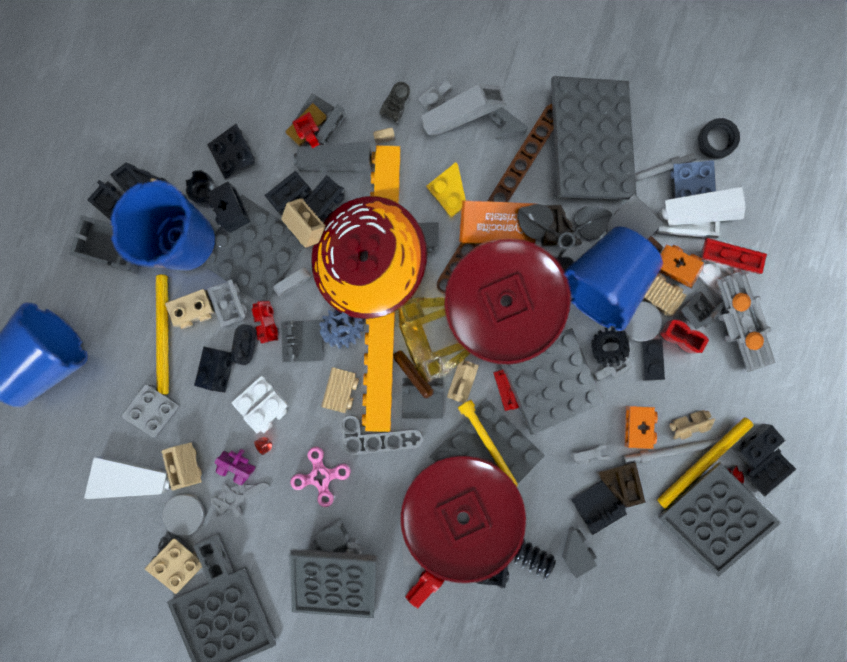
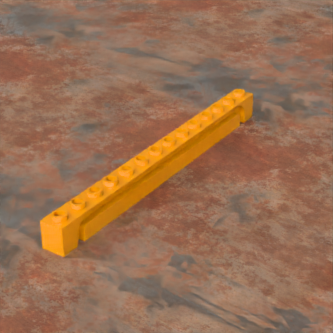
[362,145,401,432]

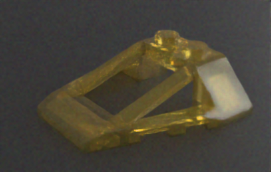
[398,297,471,382]

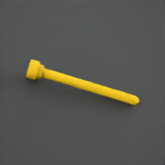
[457,399,518,486]

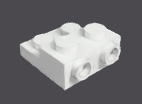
[698,241,751,300]
[232,376,290,434]

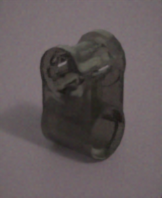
[379,82,411,124]

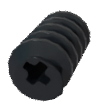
[514,538,556,581]

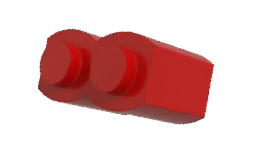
[660,320,709,354]

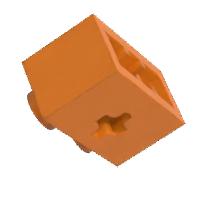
[659,244,704,289]
[624,406,658,449]

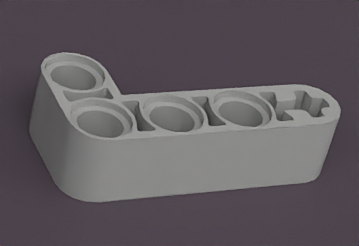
[341,415,423,455]

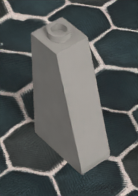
[421,84,506,135]

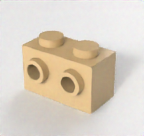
[165,289,215,329]

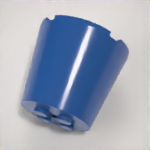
[111,181,215,271]
[564,226,663,331]
[0,303,88,407]

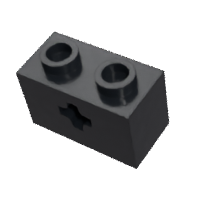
[207,181,251,233]
[733,424,786,468]

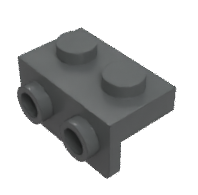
[681,291,725,330]

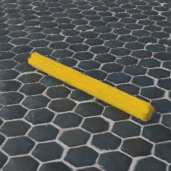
[156,274,169,395]
[657,417,754,508]

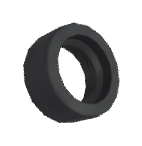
[698,118,740,159]

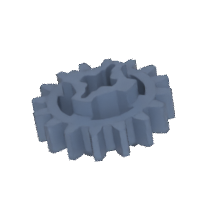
[319,309,364,349]

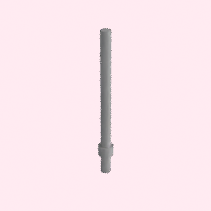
[581,153,696,200]
[623,435,745,464]

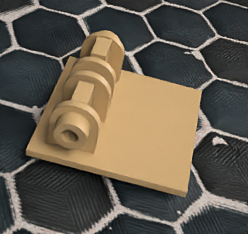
[144,538,202,594]

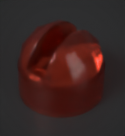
[254,437,272,455]

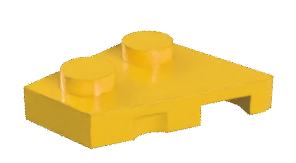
[426,162,466,218]

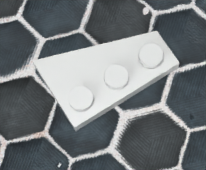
[657,211,720,239]

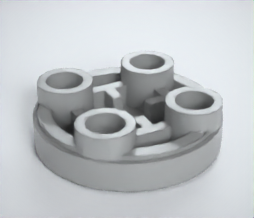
[622,301,662,342]
[162,494,205,536]

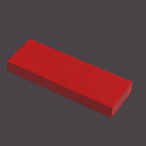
[701,238,767,274]

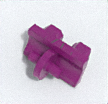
[215,449,256,485]

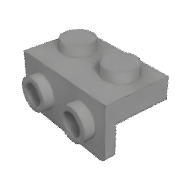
[207,279,247,328]

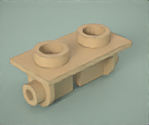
[447,359,479,403]
[669,410,715,440]

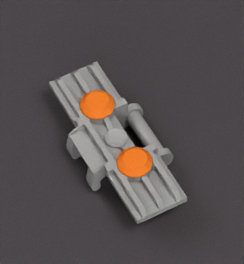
[717,270,776,372]

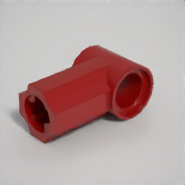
[405,570,445,609]

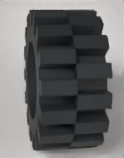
[591,327,630,367]

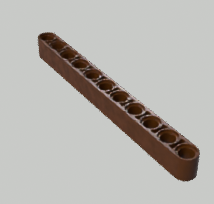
[437,104,554,295]

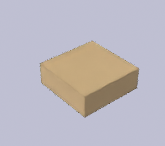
[373,127,395,144]

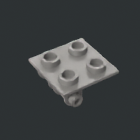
[120,384,179,438]

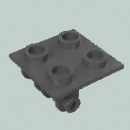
[281,320,323,362]
[402,378,443,419]

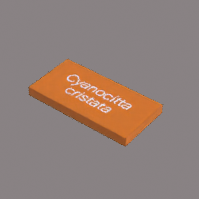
[459,200,537,244]

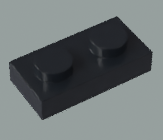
[641,339,665,381]

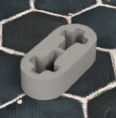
[273,268,311,296]

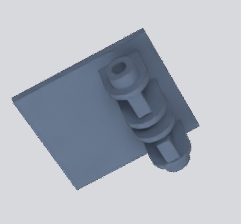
[671,161,716,198]

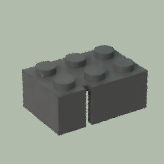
[69,215,138,274]

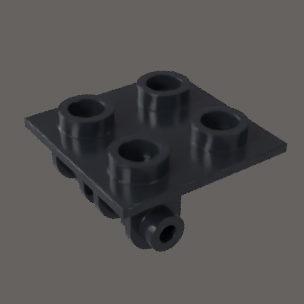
[207,124,256,180]
[571,481,627,535]

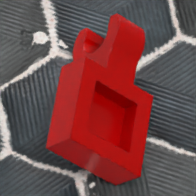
[292,112,319,149]

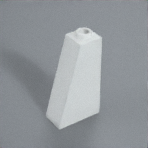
[662,187,746,226]
[84,456,171,499]

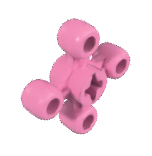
[290,446,351,507]

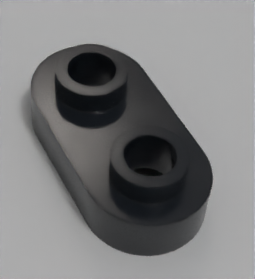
[231,324,256,365]

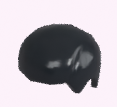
[186,170,216,203]

